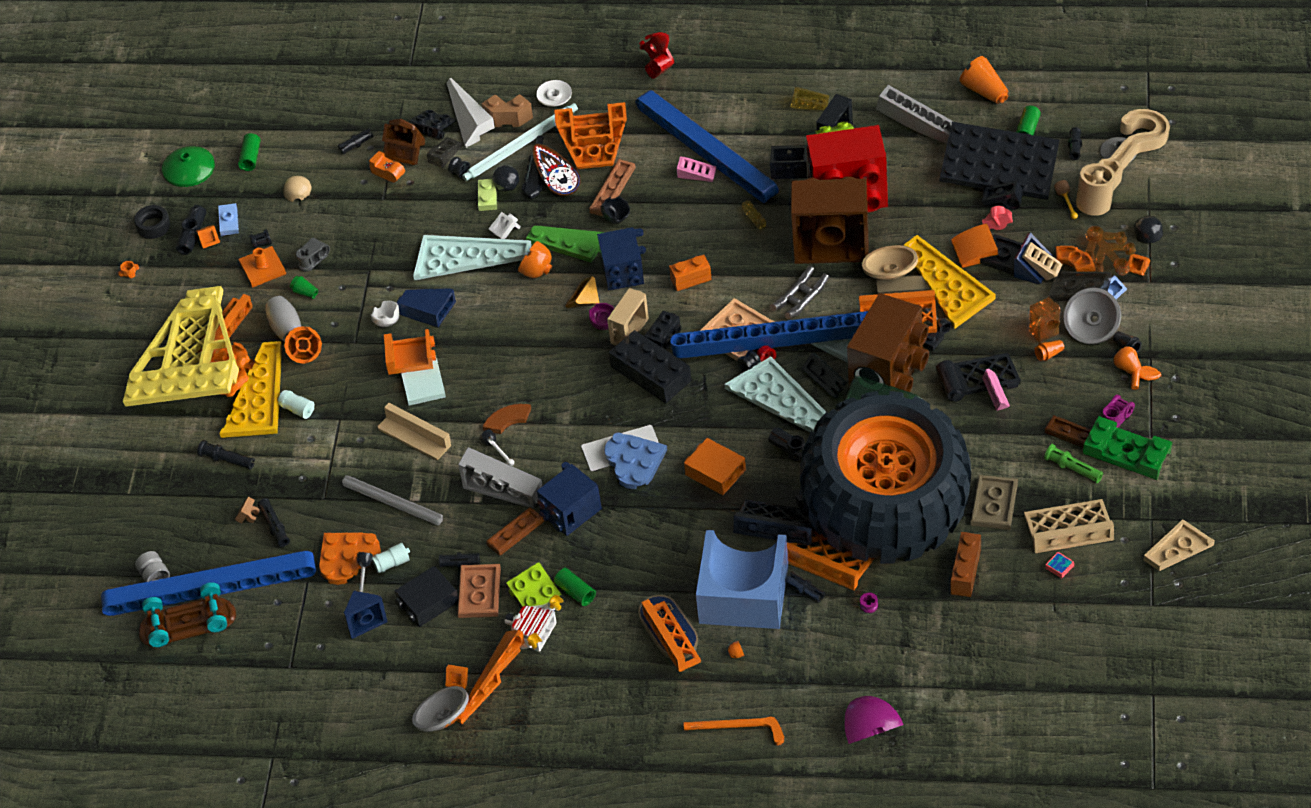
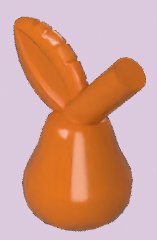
[1113,346,1161,390]

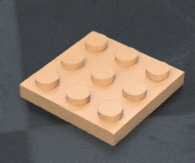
[700,298,774,361]

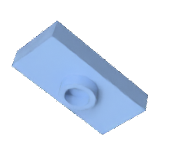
[218,203,239,236]

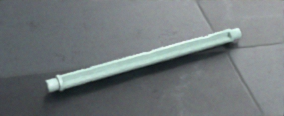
[462,103,578,182]

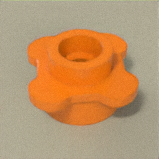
[118,261,139,278]

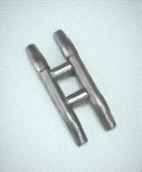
[770,265,830,319]

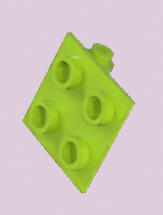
[506,562,561,607]

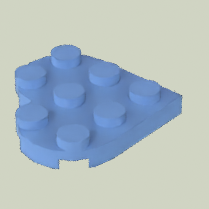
[604,433,667,489]

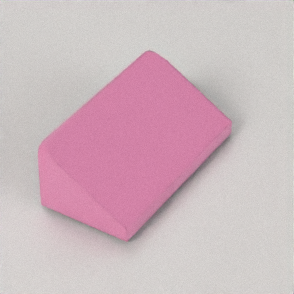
[982,369,1010,411]

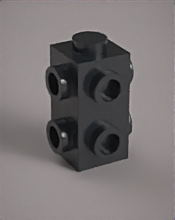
[645,310,682,350]

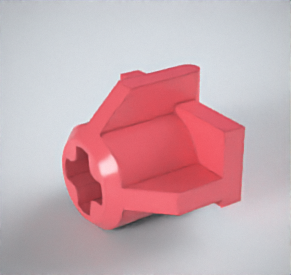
[982,206,1013,230]

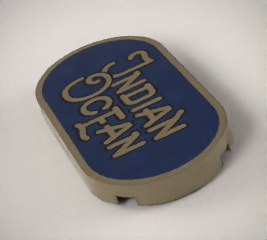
[638,595,699,659]

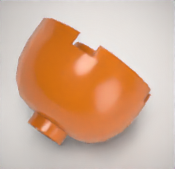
[518,241,552,279]
[284,326,322,364]

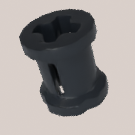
[249,229,272,249]

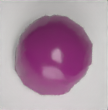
[589,303,615,330]

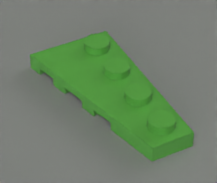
[526,225,605,263]

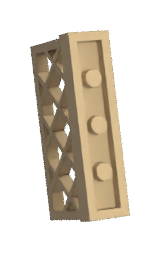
[1024,499,1114,553]

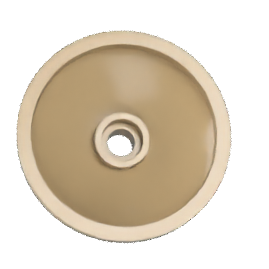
[862,245,918,280]

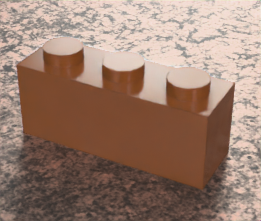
[951,532,981,597]

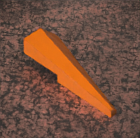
[456,630,525,724]

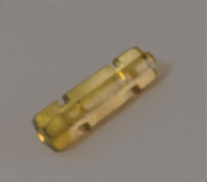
[742,200,766,229]

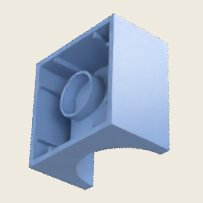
[696,530,788,629]

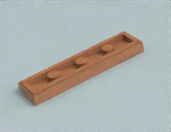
[589,159,636,216]

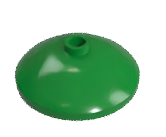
[162,146,215,187]

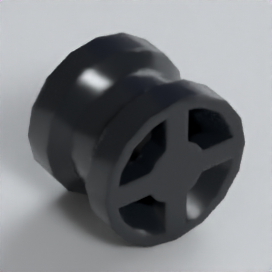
[448,157,470,178]
[738,350,761,372]

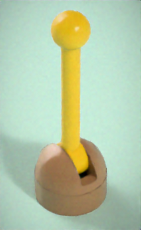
[1054,180,1078,219]

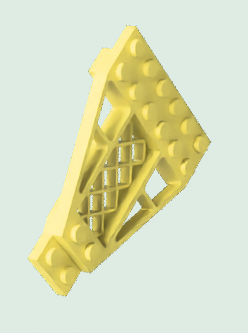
[123,286,239,406]

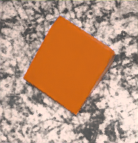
[1125,253,1150,276]

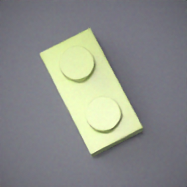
[478,179,497,211]

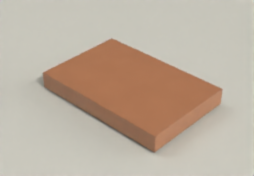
[458,564,501,618]

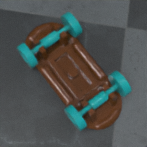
[139,582,236,647]

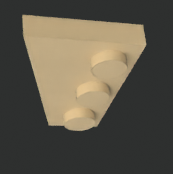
[1144,519,1214,571]

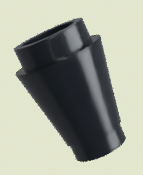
[1113,331,1142,353]

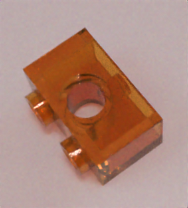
[1029,297,1061,343]

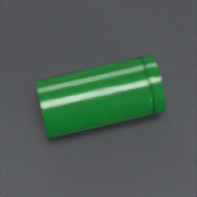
[1016,106,1041,135]
[238,133,261,171]
[554,568,596,606]

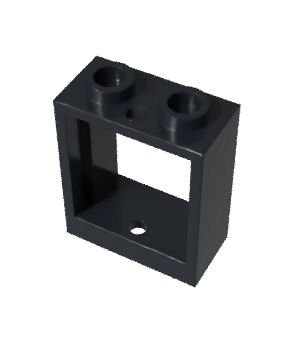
[816,94,853,131]
[770,145,808,179]

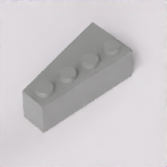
[458,447,542,509]

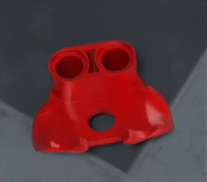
[639,32,674,79]

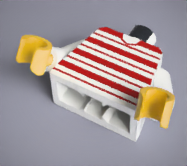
[505,595,564,652]

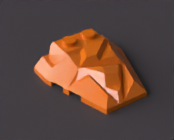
[554,102,627,169]

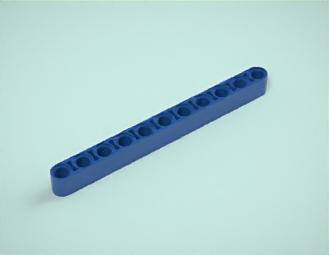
[635,90,779,203]
[670,311,868,358]
[101,551,316,616]

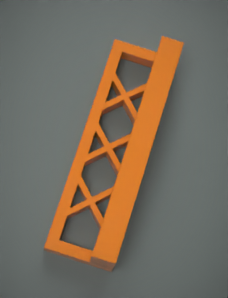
[196,294,253,354]
[642,599,701,672]

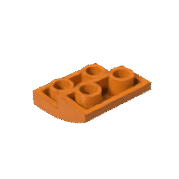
[951,223,998,268]

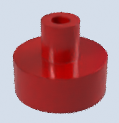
[757,346,776,362]

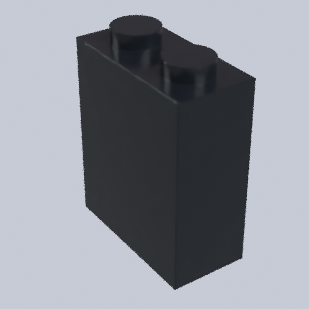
[395,566,459,627]

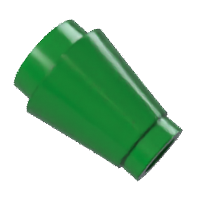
[290,276,319,299]

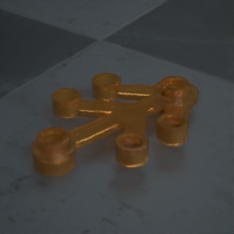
[1085,226,1136,276]

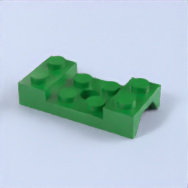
[1083,416,1172,480]

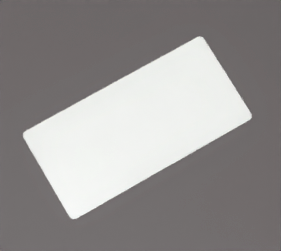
[581,425,659,471]

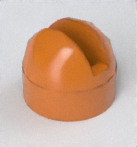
[728,641,745,659]

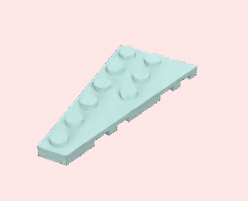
[413,235,532,280]
[725,356,826,432]

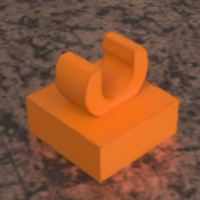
[196,225,220,249]
[445,665,468,689]

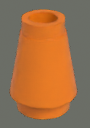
[1035,340,1064,361]

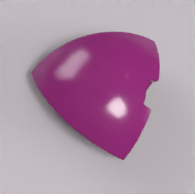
[845,696,904,744]

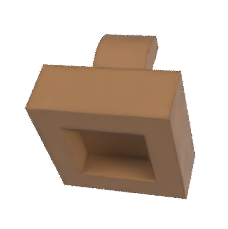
[235,497,260,524]

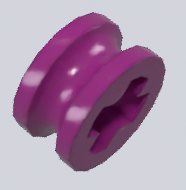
[860,593,878,613]

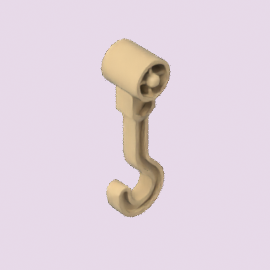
[1076,109,1170,215]

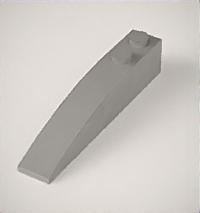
[876,85,954,143]

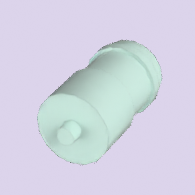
[278,390,314,419]
[372,543,410,573]

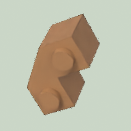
[481,94,533,127]

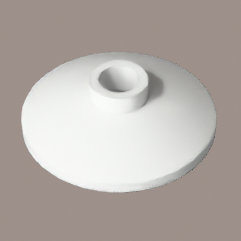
[537,80,572,107]

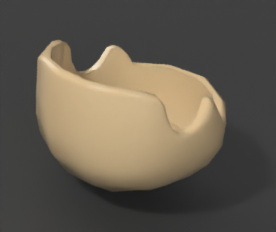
[283,176,312,202]

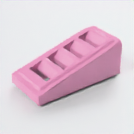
[677,157,717,182]

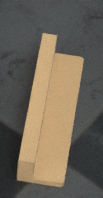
[378,403,451,460]

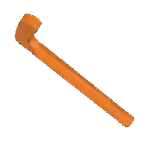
[684,717,784,745]

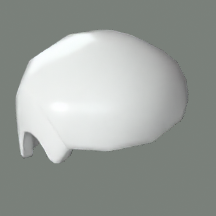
[371,301,399,327]

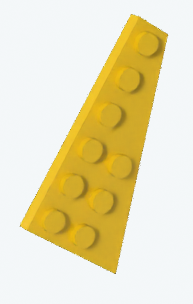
[904,235,996,329]
[220,341,282,438]

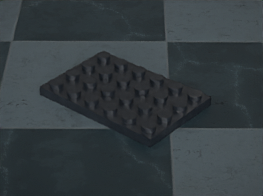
[939,122,1060,200]

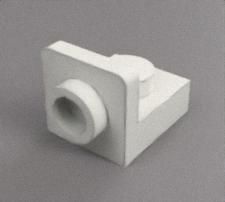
[489,212,521,239]

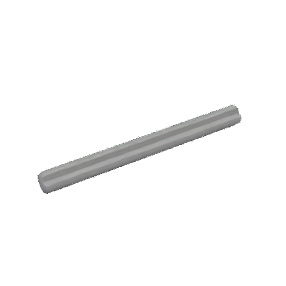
[342,475,443,525]

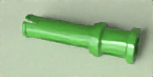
[1044,444,1103,483]

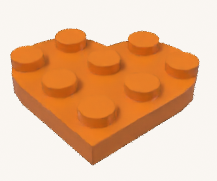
[210,342,250,397]
[319,533,381,585]

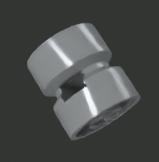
[135,551,170,582]

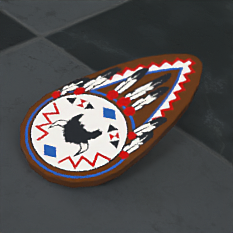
[533,144,581,196]

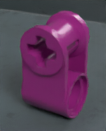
[1102,394,1135,428]

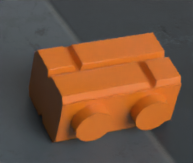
[669,255,712,291]

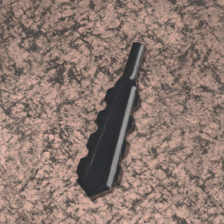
[522,135,544,199]

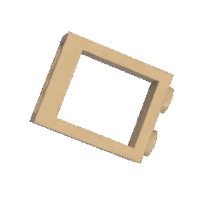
[607,288,649,345]

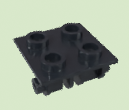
[409,110,457,139]

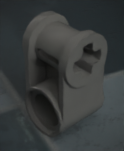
[296,238,330,272]

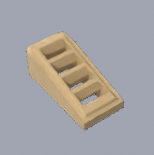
[1022,242,1062,281]

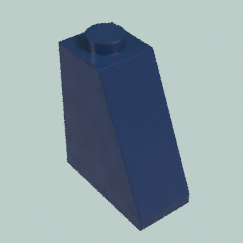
[397,289,456,327]

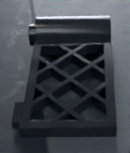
[935,353,1021,402]

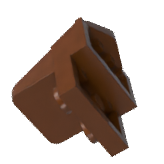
[382,119,426,165]

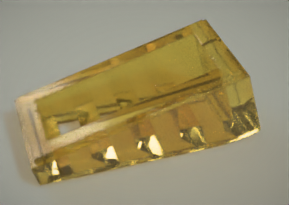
[790,87,829,110]

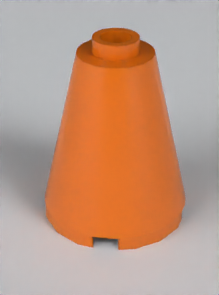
[959,56,1008,104]

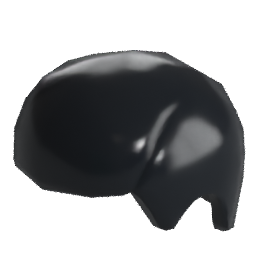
[492,165,519,192]
[601,196,630,224]
[1134,216,1163,243]

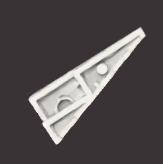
[447,78,495,147]

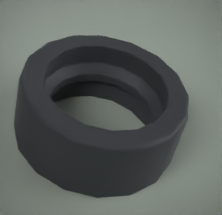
[134,205,170,239]

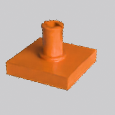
[239,246,286,288]

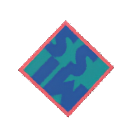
[1046,552,1074,579]

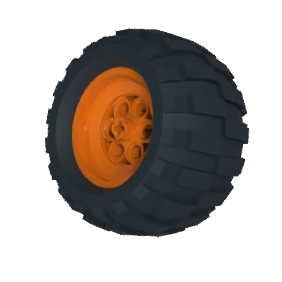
[799,391,972,564]

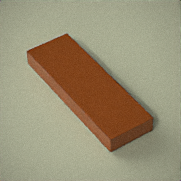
[486,507,544,556]

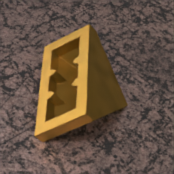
[565,276,599,308]

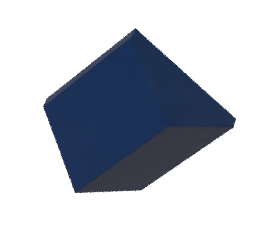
[1014,232,1055,284]
[344,591,388,639]

